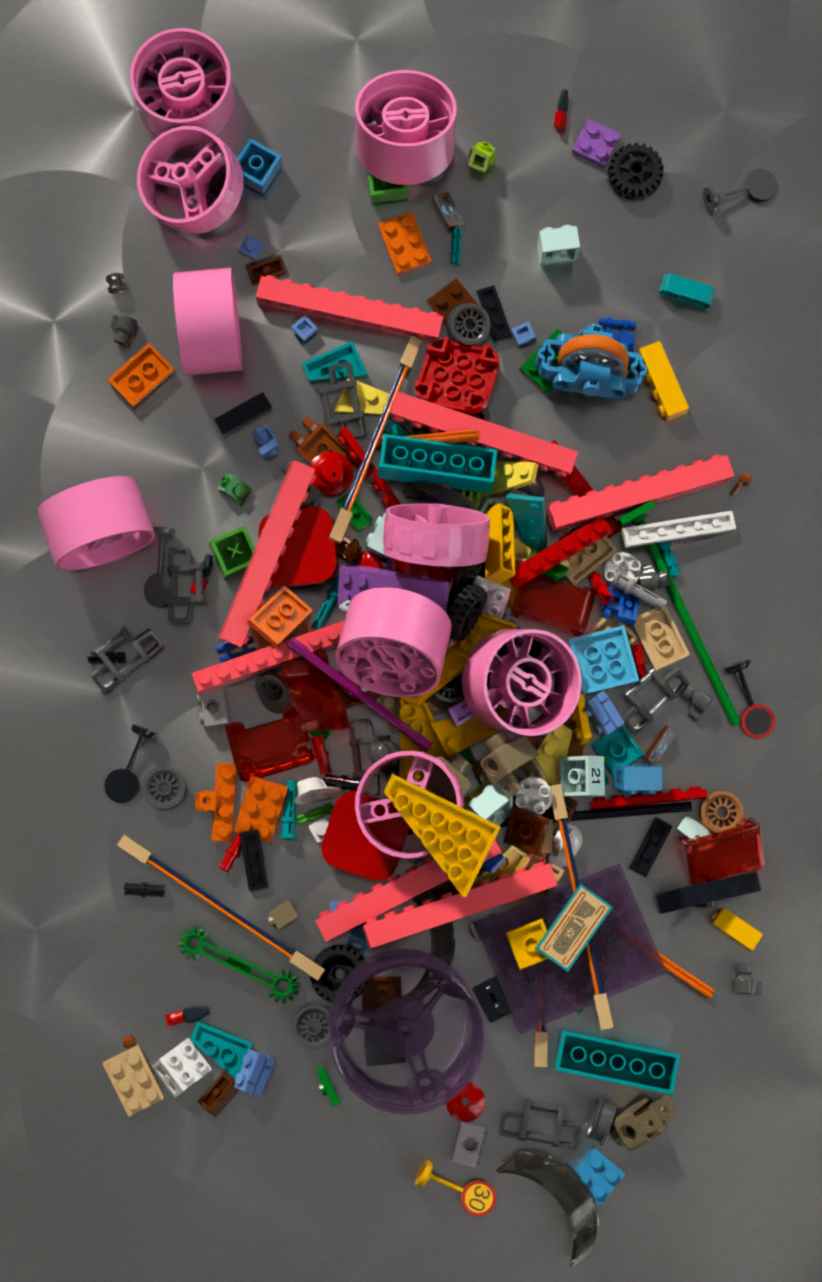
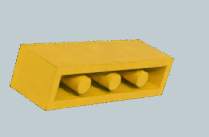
[638,341,689,421]
[484,503,515,584]

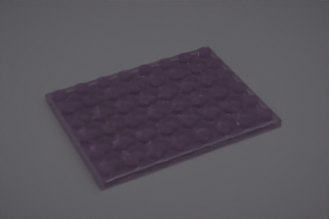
[475,863,666,1034]

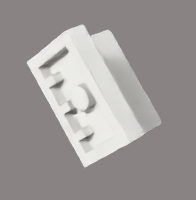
[473,575,511,619]
[152,1038,212,1098]

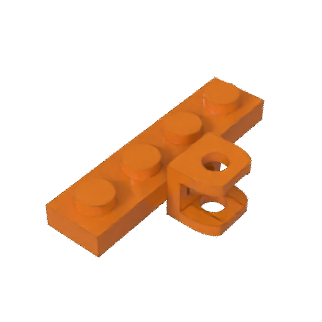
[195,763,236,842]

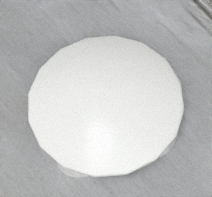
[603,552,641,590]
[515,777,553,814]

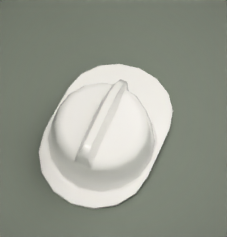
[295,777,341,805]
[545,824,583,868]

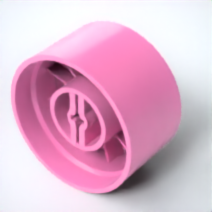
[130,28,235,145]
[355,70,457,185]
[173,267,242,376]
[37,476,155,571]
[335,588,452,697]
[462,629,582,736]

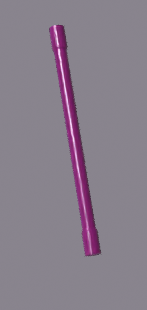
[287,637,433,752]

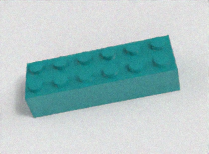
[378,434,497,494]
[554,1030,680,1095]

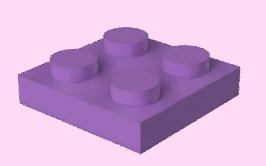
[572,119,621,168]

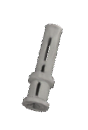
[610,571,668,611]

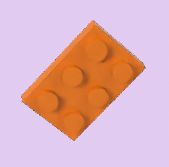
[378,211,432,275]
[107,343,175,408]
[247,585,313,648]
[234,775,289,843]

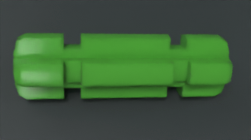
[297,802,334,825]

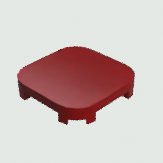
[415,337,500,415]
[258,507,339,589]
[321,790,410,880]

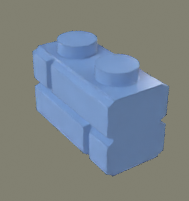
[583,690,625,737]
[234,1049,276,1097]

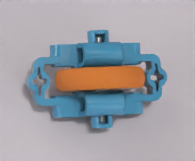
[534,324,647,399]

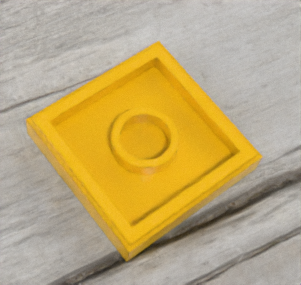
[506,919,548,970]

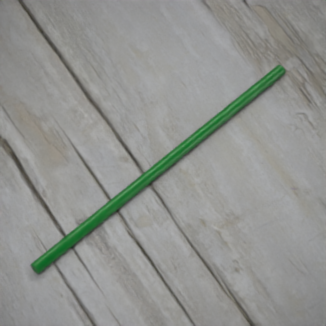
[619,485,741,726]

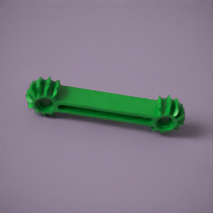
[178,927,300,1004]

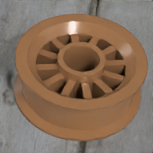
[699,791,744,835]

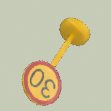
[415,1159,496,1217]

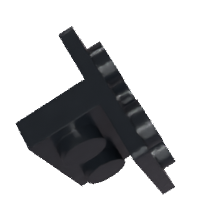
[472,970,524,1023]

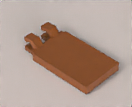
[289,416,359,476]

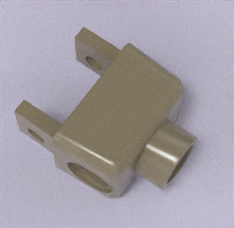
[480,730,546,799]
[415,752,473,805]
[610,1095,678,1151]

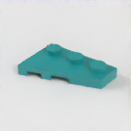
[301,341,368,382]
[506,494,547,550]
[190,1021,253,1079]

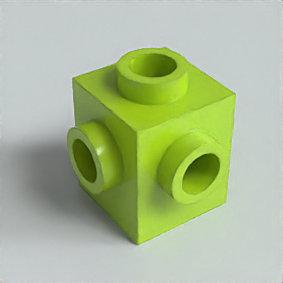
[468,142,496,172]

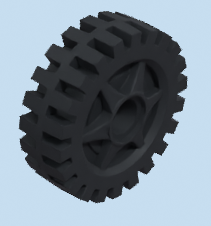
[608,143,664,200]
[447,584,488,642]
[310,945,370,1004]

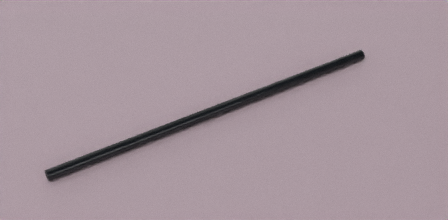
[408,802,692,835]

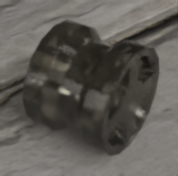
[106,273,126,294]

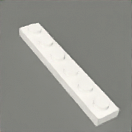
[622,511,736,548]

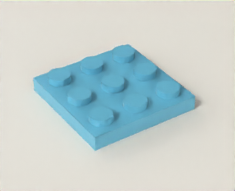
[568,625,639,695]

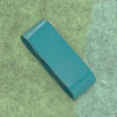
[659,273,716,308]

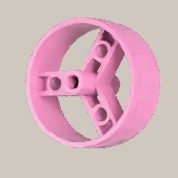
[137,126,243,234]
[383,504,490,566]
[355,750,464,859]

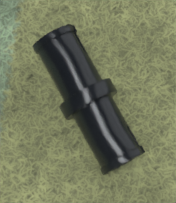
[323,774,361,790]
[124,882,165,898]

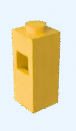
[710,907,763,951]

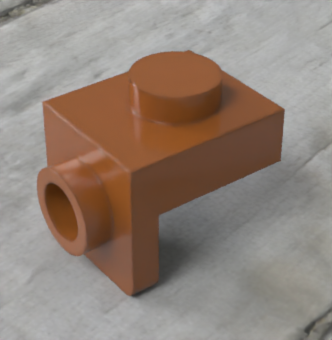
[336,537,362,563]

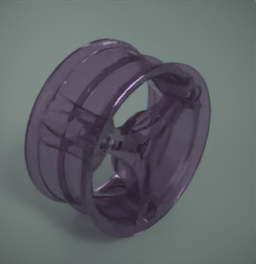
[329,949,484,1114]

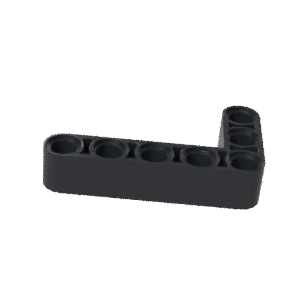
[656,871,762,914]

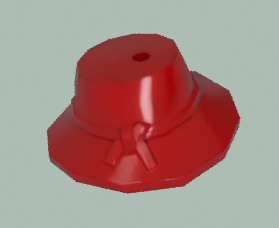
[310,451,353,496]

